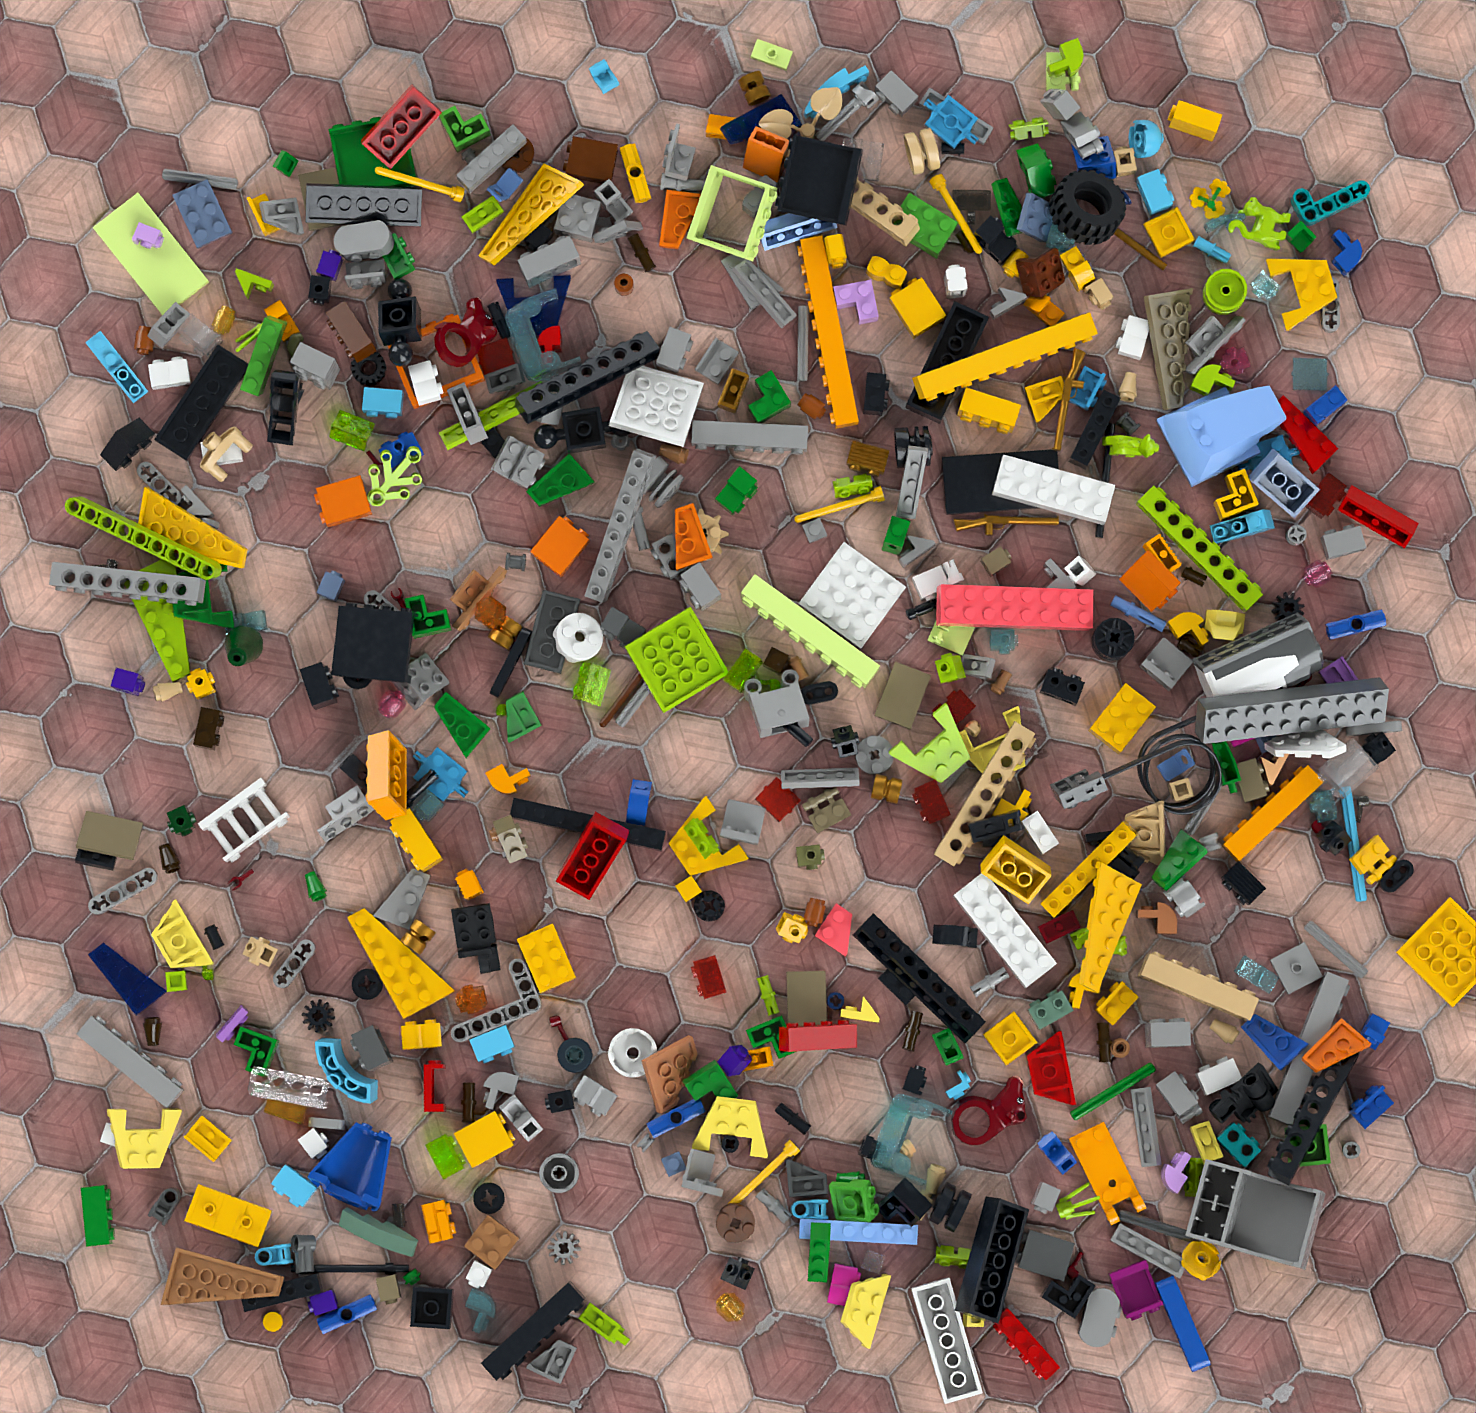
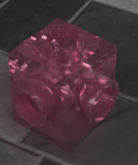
[1220,346,1251,376]

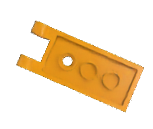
[1068,1122,1146,1226]

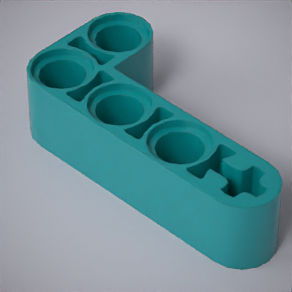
[1291,180,1370,226]

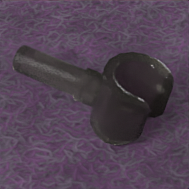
[90,559,118,569]
[1356,796,1369,823]

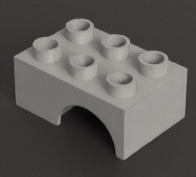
[1185,1159,1326,1270]

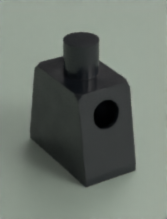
[339,753,368,788]

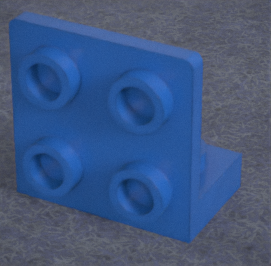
[1071,136,1116,179]
[1348,1085,1394,1129]

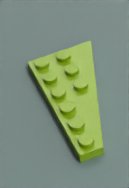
[124,554,191,683]

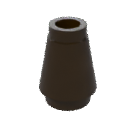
[159,843,181,874]
[143,1017,162,1046]

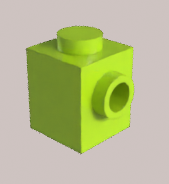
[935,653,966,683]

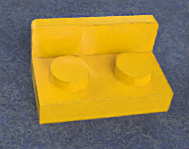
[1095,981,1139,1026]

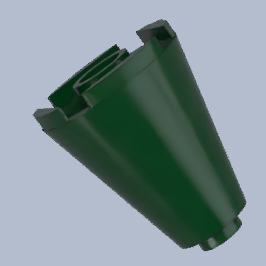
[225,625,263,666]

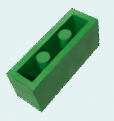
[81,1185,115,1247]
[807,1222,831,1283]

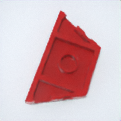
[1026,1031,1076,1105]

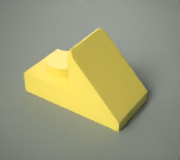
[840,996,880,1023]

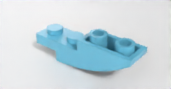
[804,65,869,119]
[85,331,148,403]

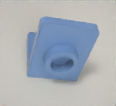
[487,168,523,202]
[1157,748,1195,782]

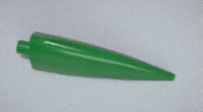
[1211,741,1241,794]

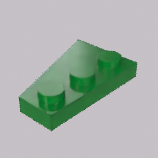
[991,178,1023,237]
[526,454,595,507]
[434,692,491,759]
[1151,829,1208,891]

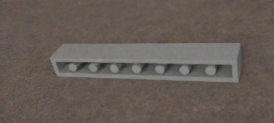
[1267,971,1350,1125]

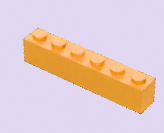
[1222,765,1324,862]

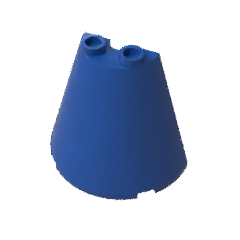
[308,1122,392,1211]

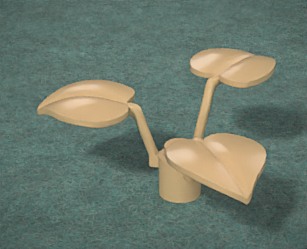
[759,87,842,139]

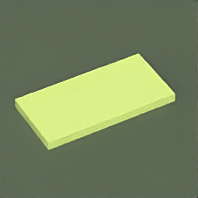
[93,193,209,315]

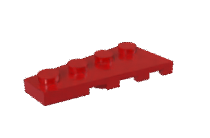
[1278,395,1339,475]

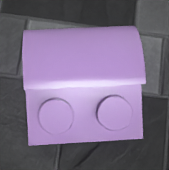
[1161,1152,1191,1194]

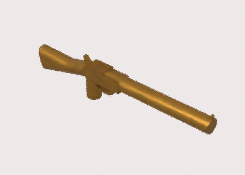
[1052,348,1086,451]
[953,513,1059,536]

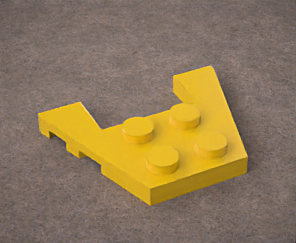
[1266,259,1337,331]
[668,796,749,876]

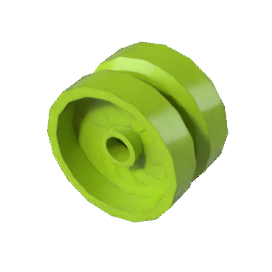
[1203,269,1247,315]

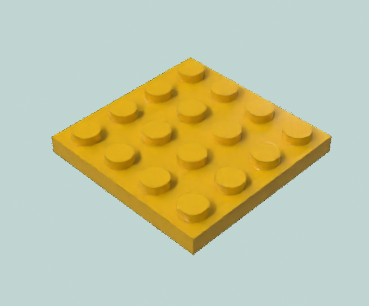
[1395,897,1476,1007]

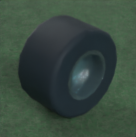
[557,1037,593,1073]

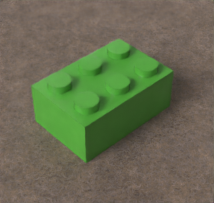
[894,192,958,259]

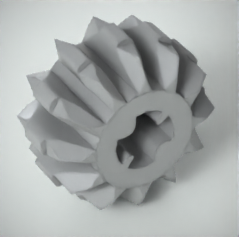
[547,1231,581,1265]

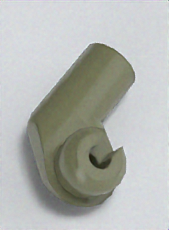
[287,333,304,358]

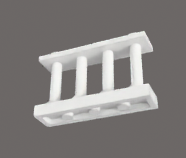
[198,778,290,863]

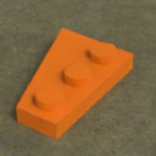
[659,190,701,249]
[675,503,713,571]
[1302,1018,1371,1073]

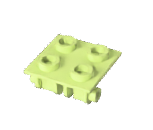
[927,622,975,656]

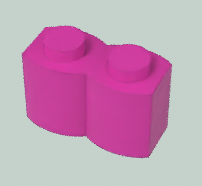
[827,1263,861,1306]

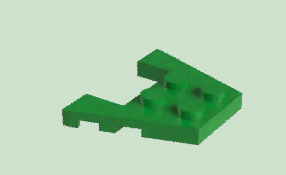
[173,563,234,629]

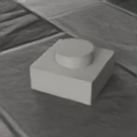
[802,518,827,544]

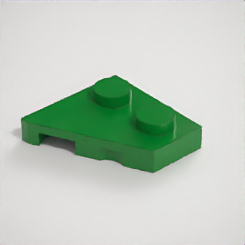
[506,691,542,743]

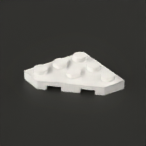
[1264,730,1347,758]

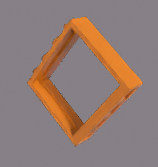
[388,314,485,409]

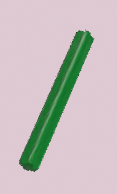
[1070,1063,1156,1120]

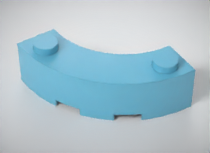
[315,1038,378,1104]

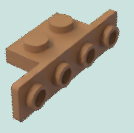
[449,566,507,631]

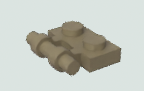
[802,787,851,834]

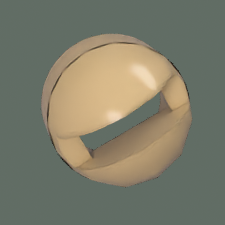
[964,720,981,737]

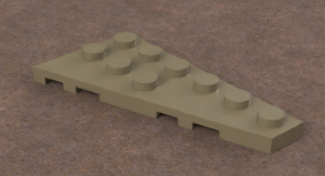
[1143,288,1193,410]

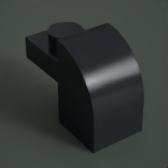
[932,924,978,948]

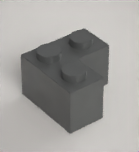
[600,607,646,650]

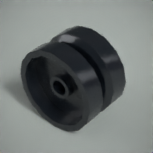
[929,1182,972,1232]

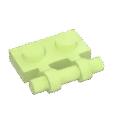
[1046,52,1081,91]

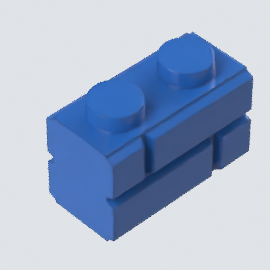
[1303,385,1347,426]

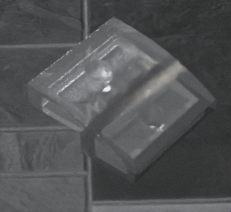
[843,138,884,182]

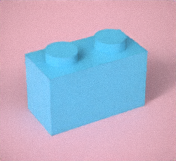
[1135,169,1174,216]
[362,387,404,419]
[470,1025,515,1064]
[271,1164,318,1208]

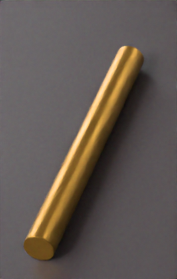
[1114,228,1167,271]

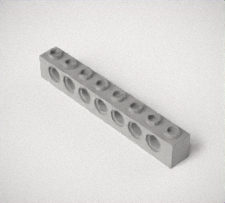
[584,449,656,603]
[49,562,206,606]

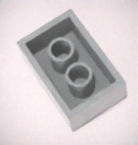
[518,236,581,288]
[290,342,340,390]
[1145,1018,1191,1048]

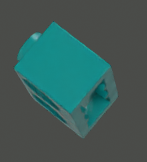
[1216,1122,1262,1167]

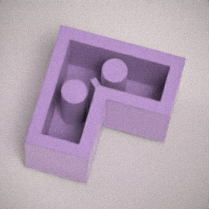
[833,280,879,325]

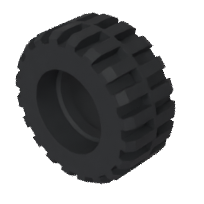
[1049,170,1126,245]

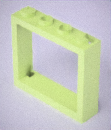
[687,165,778,261]

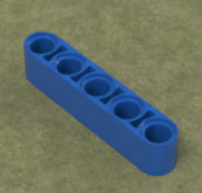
[1155,1275,1211,1373]

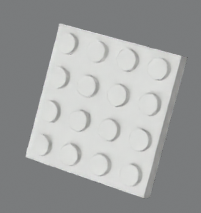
[609,366,704,447]
[798,542,906,649]

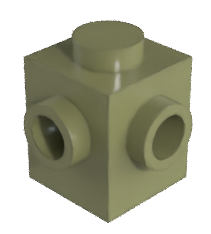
[796,845,825,870]

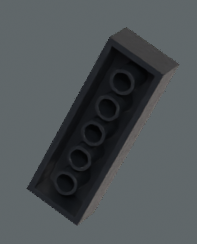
[905,301,989,424]
[954,1196,1029,1324]
[481,1281,586,1381]

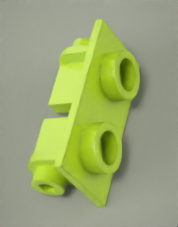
[1008,117,1049,141]
[832,474,873,498]
[684,818,719,859]
[1184,1157,1204,1197]
[934,1245,971,1269]

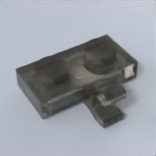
[952,190,991,225]

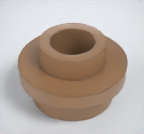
[1110,1038,1130,1058]

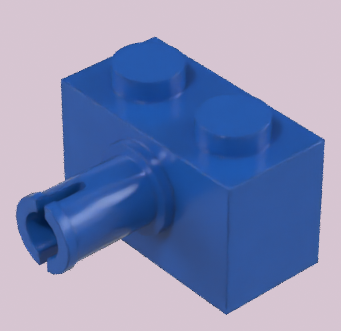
[378,432,424,472]

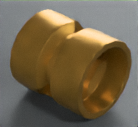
[738,71,771,106]
[487,614,523,650]
[871,774,903,804]
[400,919,436,955]

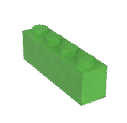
[240,315,287,396]

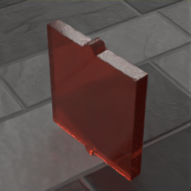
[477,337,515,377]
[755,777,801,822]

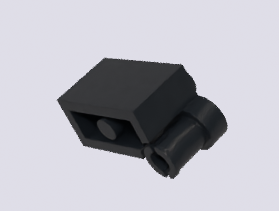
[1109,846,1145,880]

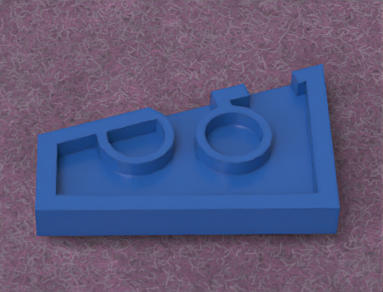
[1241,1014,1309,1070]

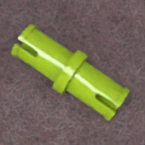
[756,975,780,1016]

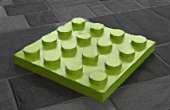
[624,607,729,713]

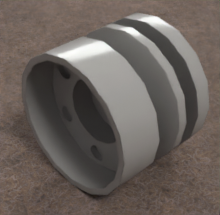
[643,456,684,508]

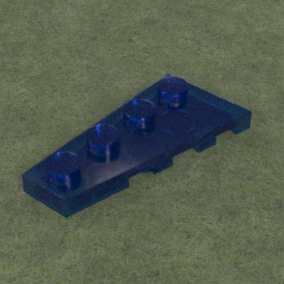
[720,94,802,145]
[88,942,167,1016]

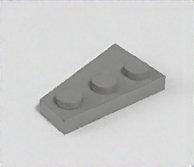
[721,254,784,310]

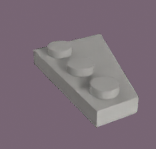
[373,868,431,930]

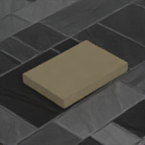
[298,167,344,231]
[874,661,931,729]
[76,811,143,860]
[786,971,827,1026]

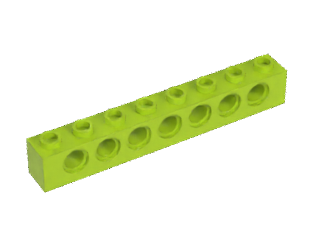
[1136,486,1263,613]

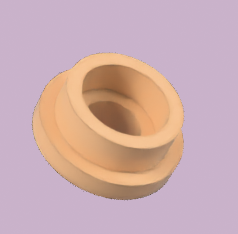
[898,1139,916,1158]

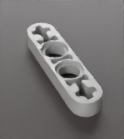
[88,868,158,915]

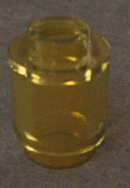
[211,305,236,335]

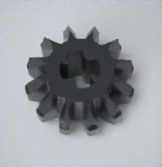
[1271,592,1305,620]
[302,999,335,1033]

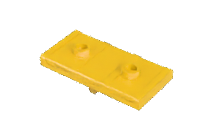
[184,1184,272,1248]

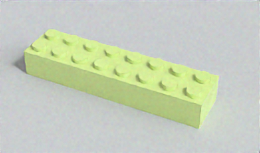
[741,574,880,688]

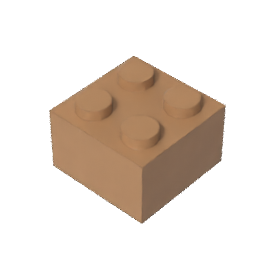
[464,1214,520,1270]

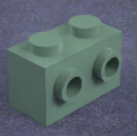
[1027,989,1074,1030]

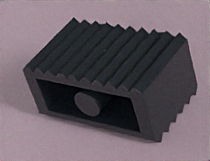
[1221,861,1266,905]

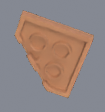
[641,1035,698,1114]

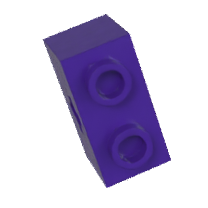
[111,667,145,696]

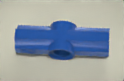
[1325,609,1386,640]
[646,1098,706,1138]
[316,1294,378,1334]

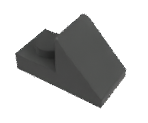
[484,363,526,394]

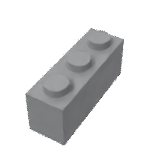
[447,382,488,445]

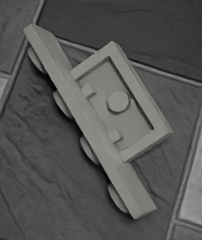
[1185,316,1246,374]
[317,785,375,842]

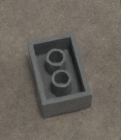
[350,1025,394,1072]

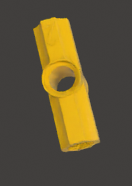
[619,144,651,203]

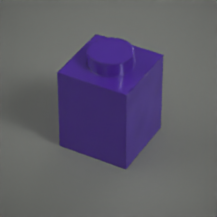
[316,250,343,282]
[717,1045,753,1077]
[307,1289,339,1316]

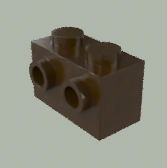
[193,707,224,751]

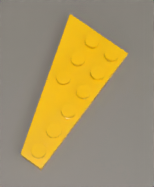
[478,163,584,266]
[138,487,248,569]
[1079,861,1142,992]
[347,908,455,1020]

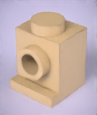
[1113,146,1137,178]
[1084,278,1113,310]
[1167,778,1194,802]

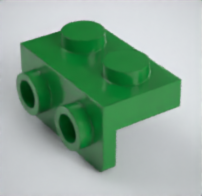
[383,233,416,279]

